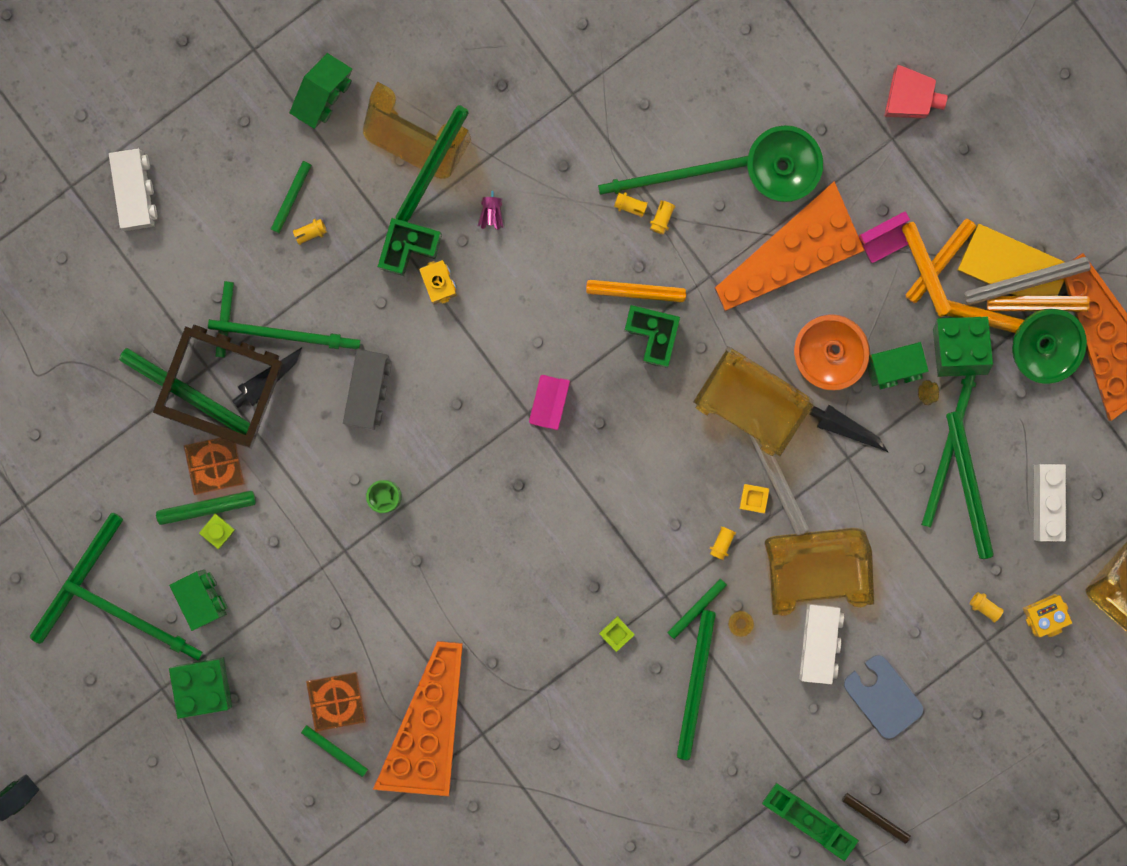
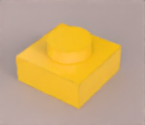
[739,484,769,513]

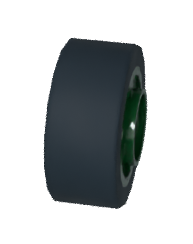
[0,774,39,821]

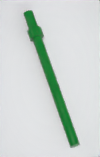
[208,319,361,350]
[63,580,203,661]

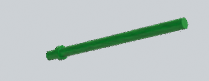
[598,156,748,195]
[921,375,977,528]

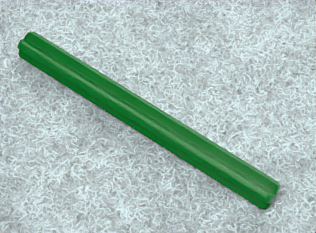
[396,105,469,222]
[119,348,250,435]
[946,411,994,559]
[30,513,123,644]
[677,610,716,760]

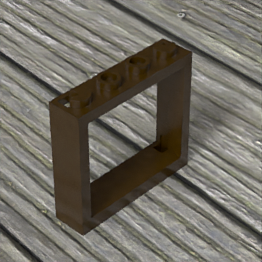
[153,324,283,449]

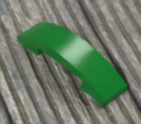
[762,782,859,862]

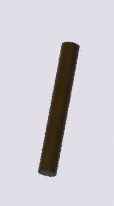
[842,793,911,844]

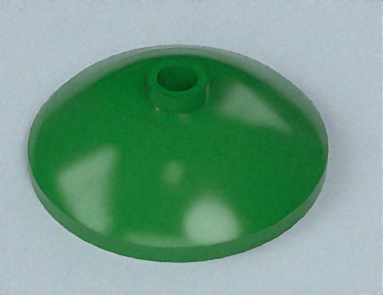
[747,125,823,202]
[1012,308,1087,384]

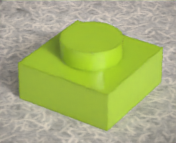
[199,514,236,549]
[599,616,635,652]

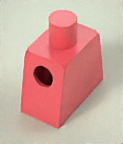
[884,65,947,118]

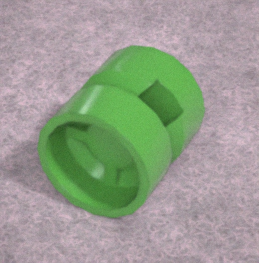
[366,480,402,513]

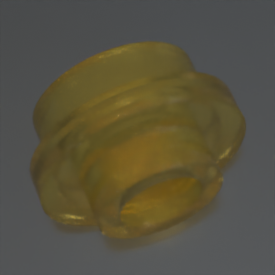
[918,380,939,405]
[728,611,754,637]

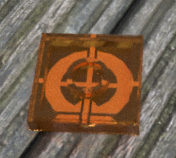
[184,438,245,495]
[306,672,366,732]

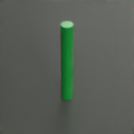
[271,161,312,234]
[215,281,234,358]
[667,578,727,639]
[301,725,368,777]

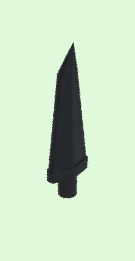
[232,347,302,408]
[809,404,888,452]

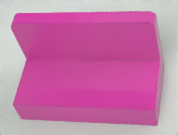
[859,211,910,263]
[529,375,570,431]

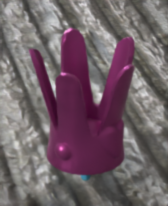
[477,191,504,230]

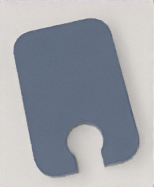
[844,655,923,738]

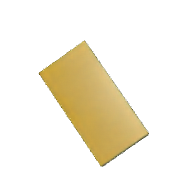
[957,224,1065,296]

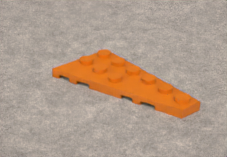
[715,181,865,311]
[1063,253,1127,421]
[373,641,463,796]

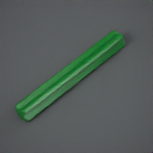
[156,491,256,525]

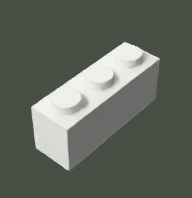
[109,148,157,231]
[1034,464,1066,541]
[799,603,844,684]

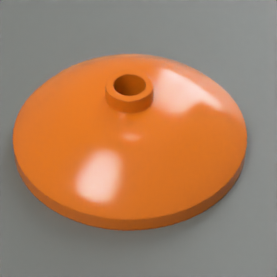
[794,314,870,390]

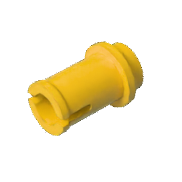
[614,192,648,218]
[650,200,676,235]
[293,219,327,245]
[709,526,736,560]
[969,592,1004,623]

